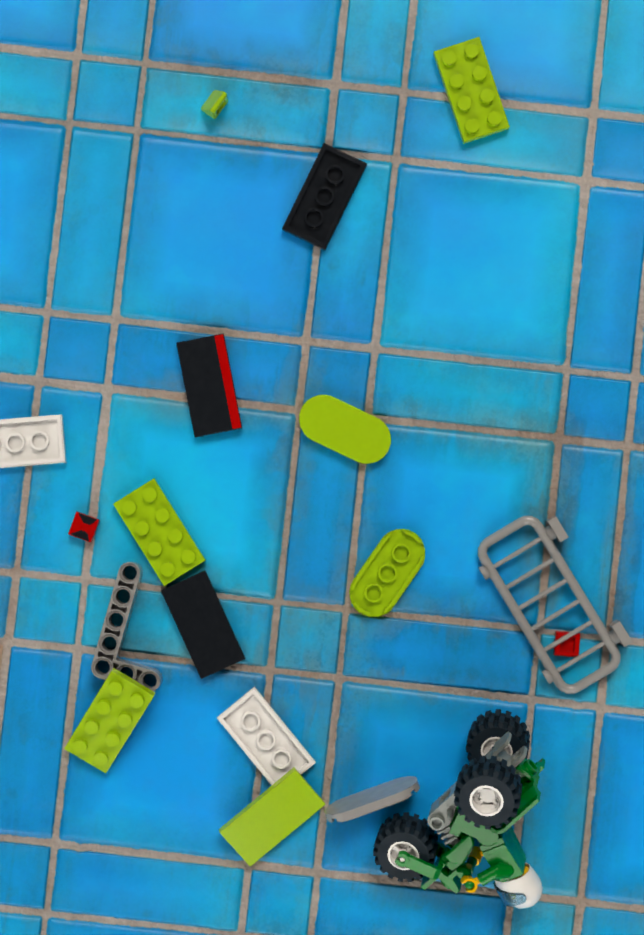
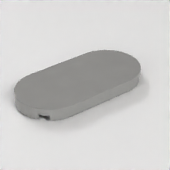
[324,776,420,823]

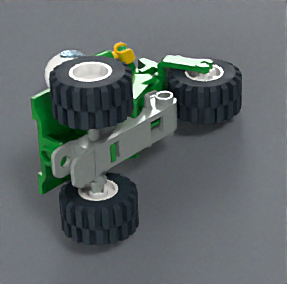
[373,709,545,909]

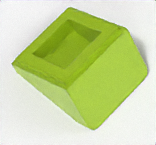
[201,90,228,119]

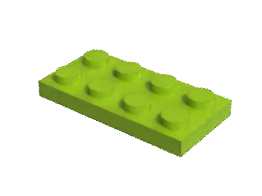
[433,37,510,144]
[113,478,206,586]
[64,668,156,773]

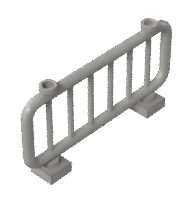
[478,516,633,694]

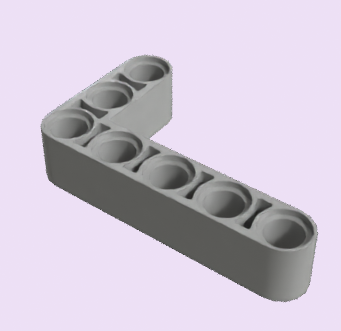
[91,562,163,691]

